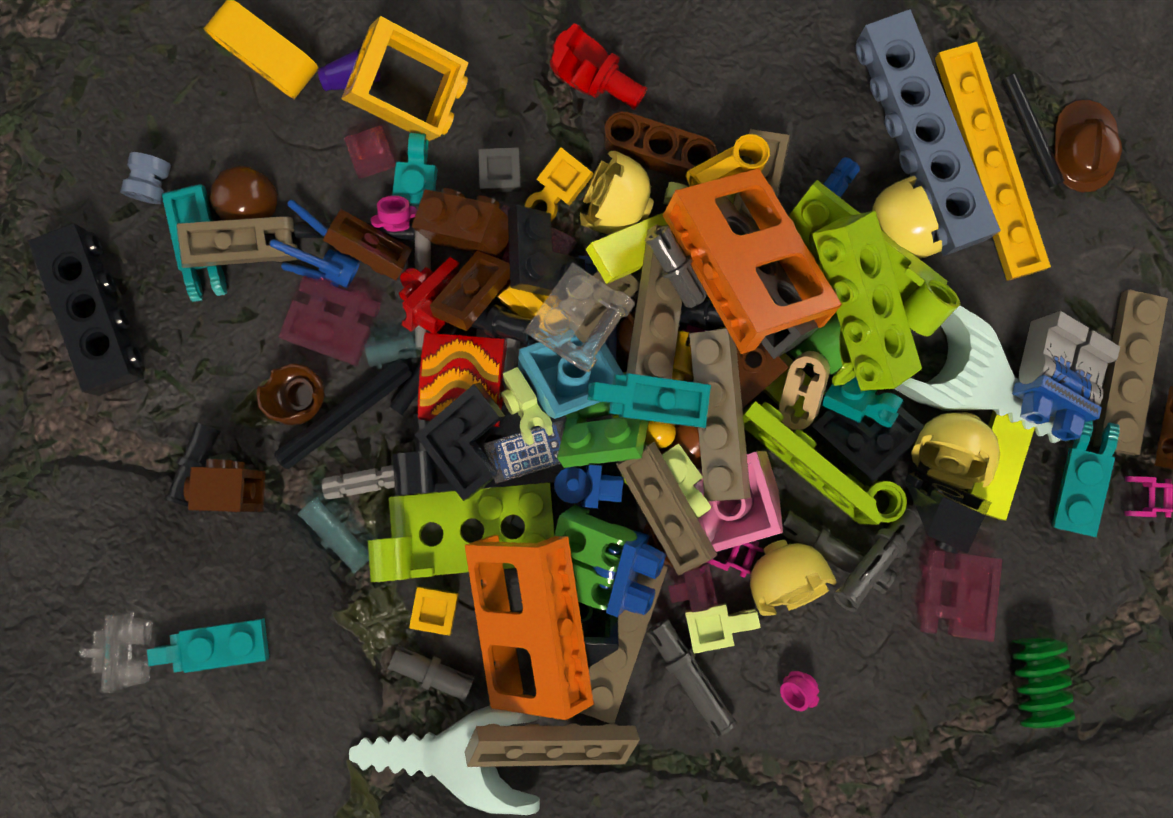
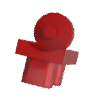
[399,257,460,334]

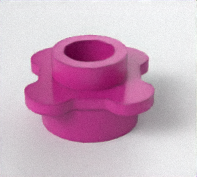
[371,196,417,232]

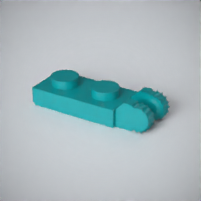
[162,184,227,302]
[1051,420,1120,537]

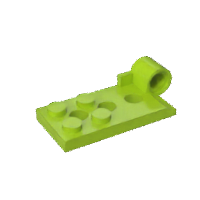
[789,180,960,336]
[743,401,907,525]
[367,483,555,582]

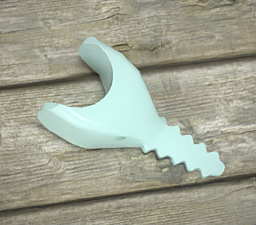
[894,306,1070,443]
[349,706,540,815]

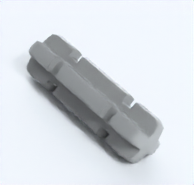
[322,465,394,499]

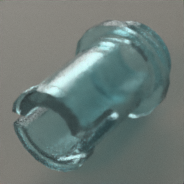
[364,332,418,369]

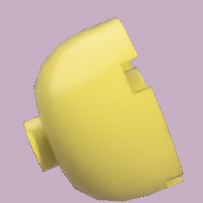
[580,151,654,235]
[873,176,942,259]
[911,412,1000,489]
[750,540,837,616]

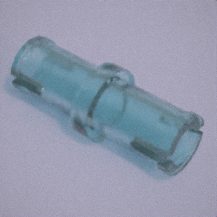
[298,497,369,574]

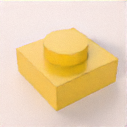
[409,586,459,636]

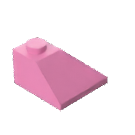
[694,451,783,552]

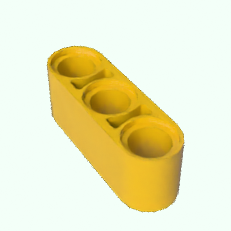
[204,0,319,99]

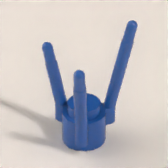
[270,200,361,288]

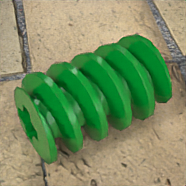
[1012,637,1075,728]

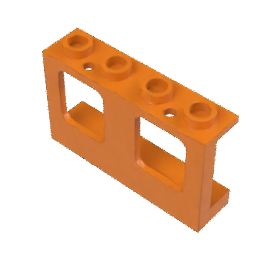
[663,168,842,354]
[464,535,594,720]

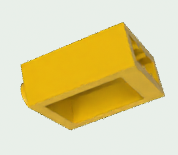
[341,16,469,141]

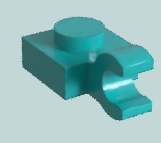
[392,133,438,207]
[822,377,903,427]

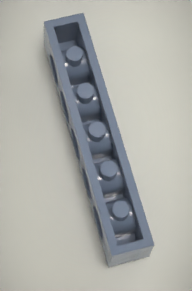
[856,9,1001,256]

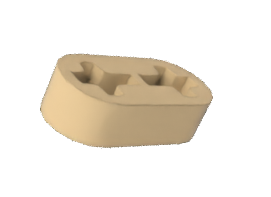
[779,351,830,430]

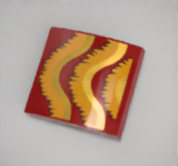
[418,333,507,427]

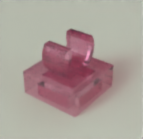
[344,125,396,179]
[668,564,718,613]

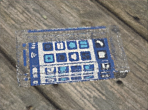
[484,420,565,484]

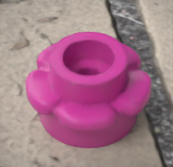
[780,671,820,711]

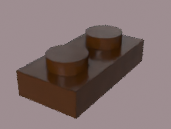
[323,209,412,281]
[430,250,510,331]

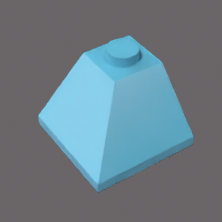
[518,330,624,419]

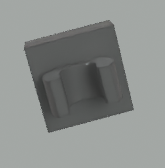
[478,147,521,193]

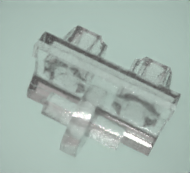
[79,612,153,693]

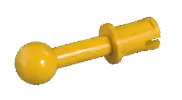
[645,331,694,449]

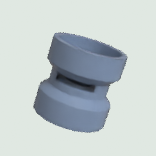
[120,152,171,204]

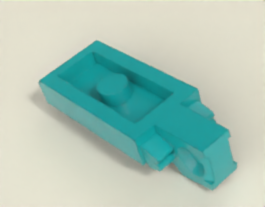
[587,373,711,428]
[147,618,270,673]

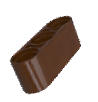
[604,111,718,181]

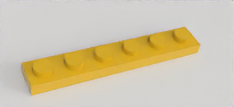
[935,42,1051,281]

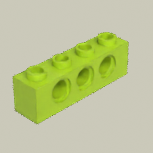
[812,211,922,391]

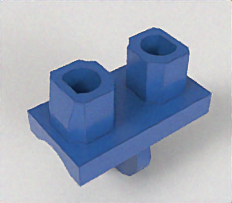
[554,465,623,508]

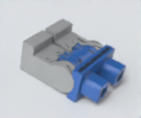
[1012,311,1120,441]

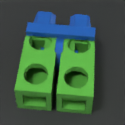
[554,505,666,617]

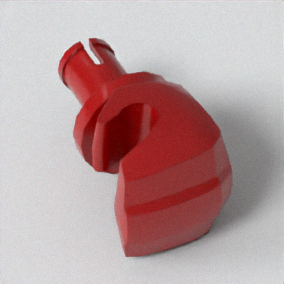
[550,23,647,110]

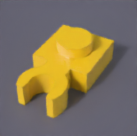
[525,148,594,221]

